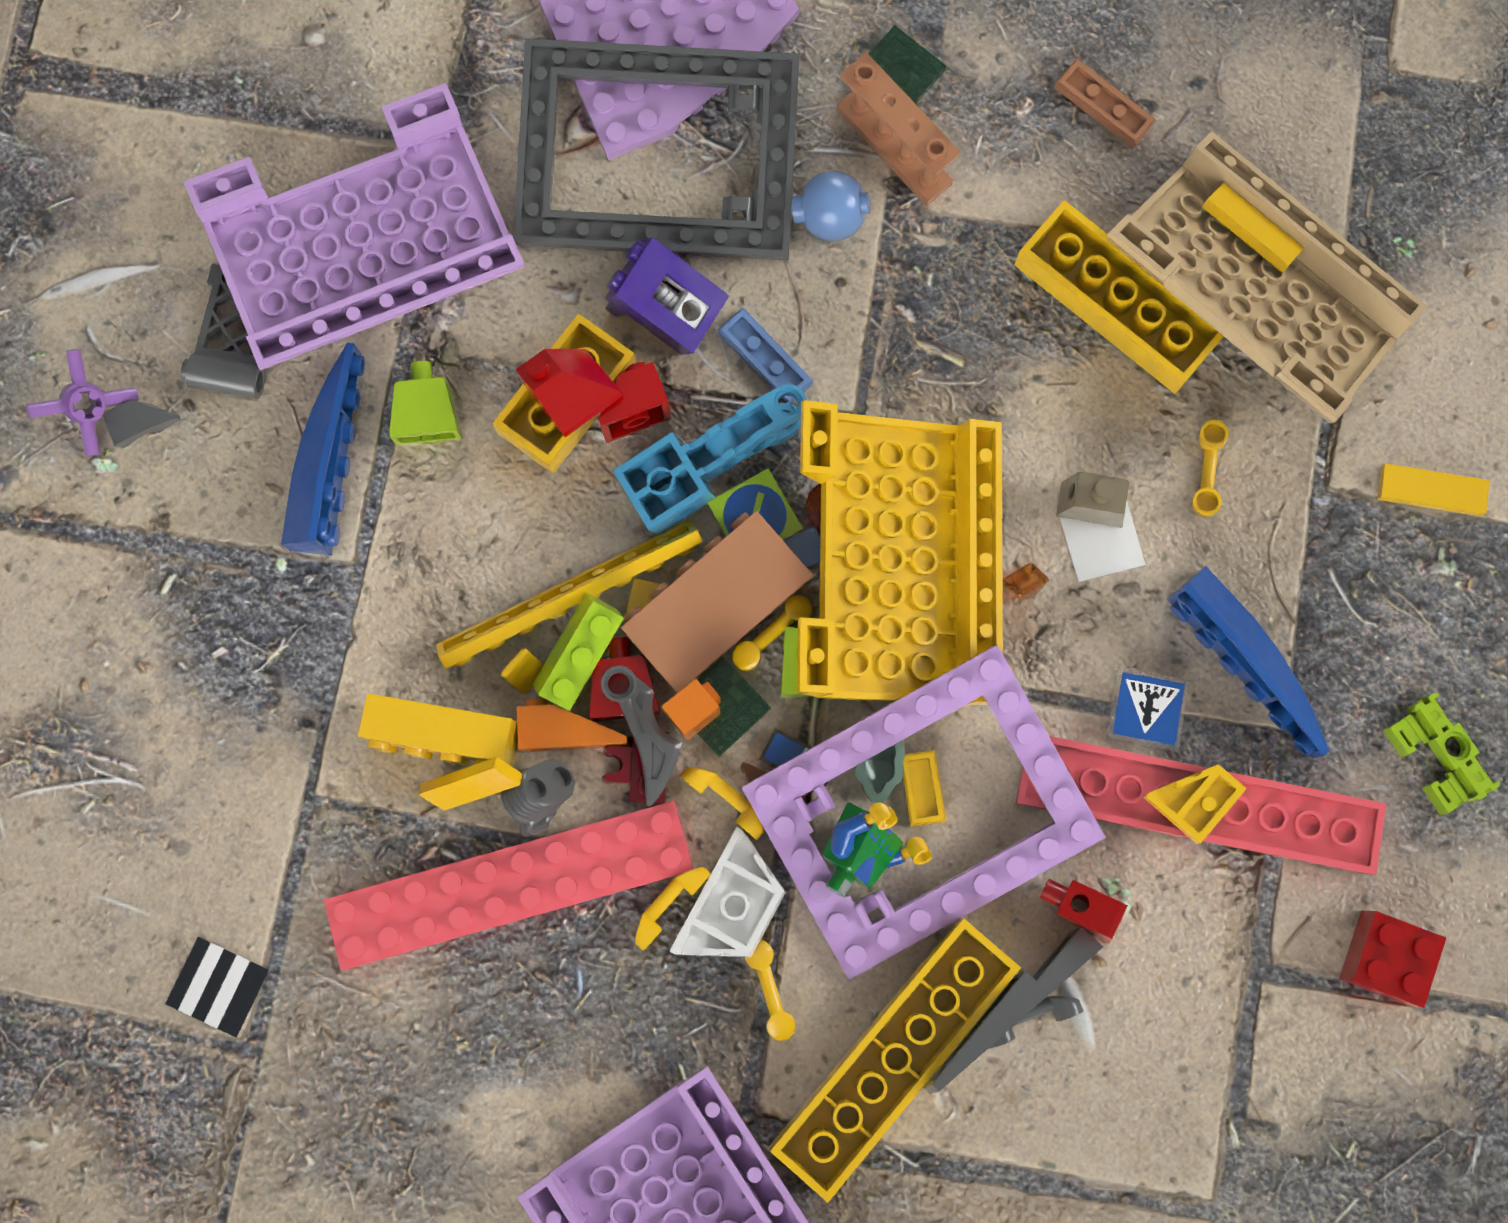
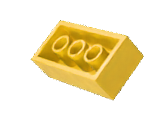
[492,313,637,474]
[358,693,518,767]

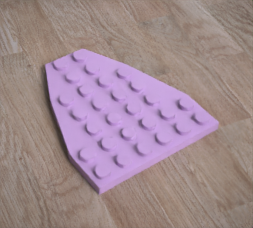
[538,0,799,161]

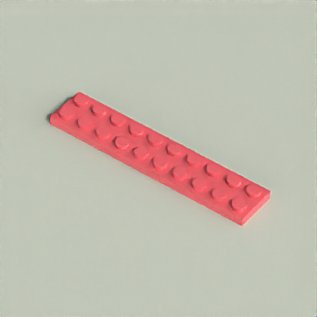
[1015,736,1387,875]
[324,800,694,971]

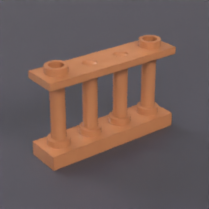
[836,52,961,206]

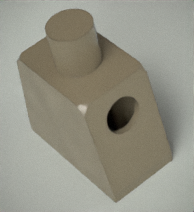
[1056,472,1129,528]

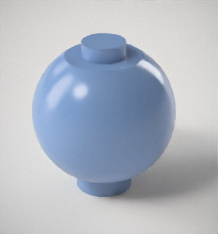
[792,171,871,241]

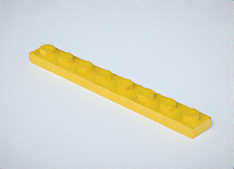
[436,520,703,669]

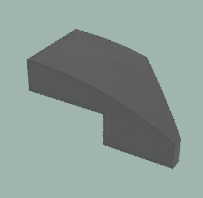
[103,400,181,447]

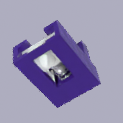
[605,237,729,355]

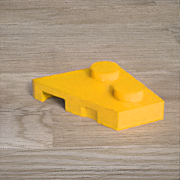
[1143,764,1247,844]

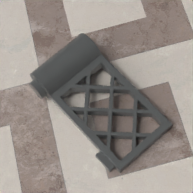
[181,263,266,399]

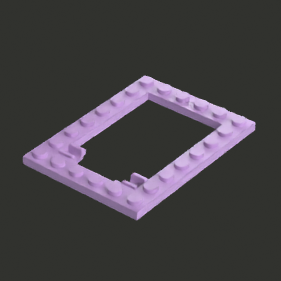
[742,645,1106,980]

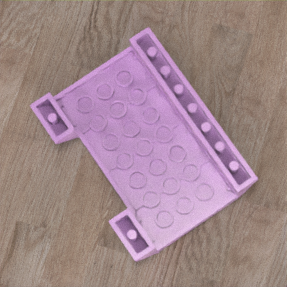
[183,83,525,370]
[517,1066,809,1223]

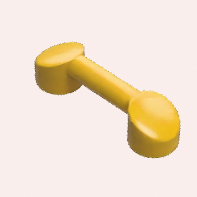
[1191,420,1229,517]
[732,595,813,672]
[679,767,764,840]
[635,866,711,951]
[745,940,796,1041]

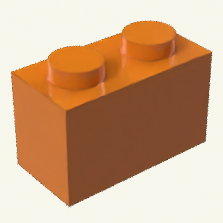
[661,679,721,741]

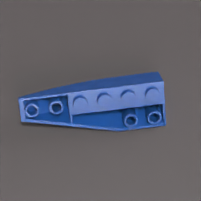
[281,343,365,556]
[1167,566,1329,758]

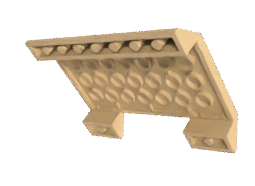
[1107,132,1427,423]

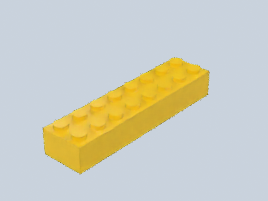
[770,918,1021,1203]

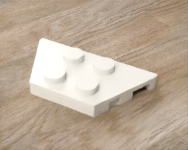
[670,827,786,957]

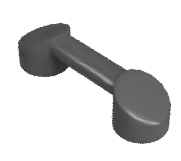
[988,996,1084,1049]

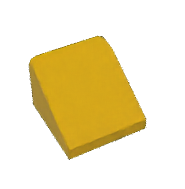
[501,648,543,694]

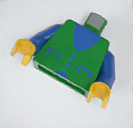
[823,802,932,897]

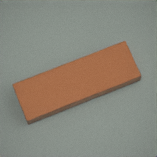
[1054,58,1156,149]

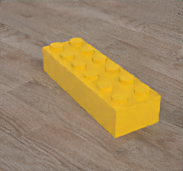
[1014,200,1224,394]

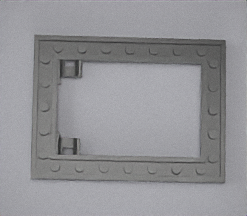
[513,38,800,260]

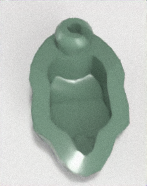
[855,741,905,803]

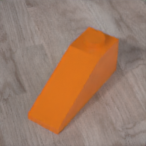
[516,699,629,753]

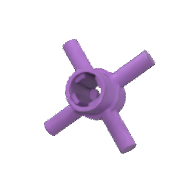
[26,349,138,456]

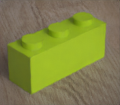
[532,592,624,711]

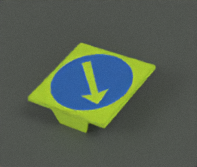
[707,469,803,540]

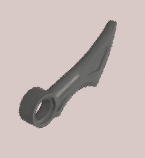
[600,665,682,806]

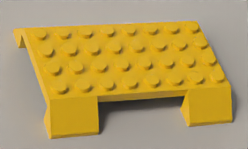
[797,400,1003,705]

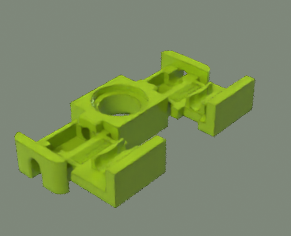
[1382,693,1500,815]

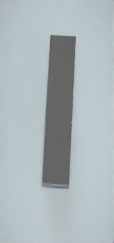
[923,927,1104,1094]

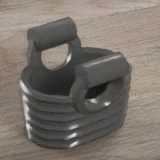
[501,759,575,837]

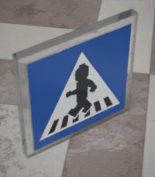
[1106,667,1190,751]

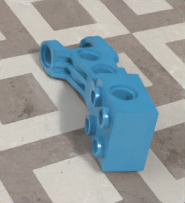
[613,384,806,535]

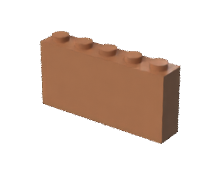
[621,511,813,693]

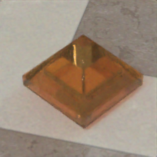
[1003,563,1049,599]

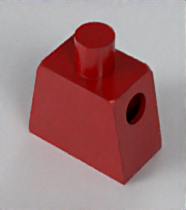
[590,637,660,722]
[1040,878,1128,943]

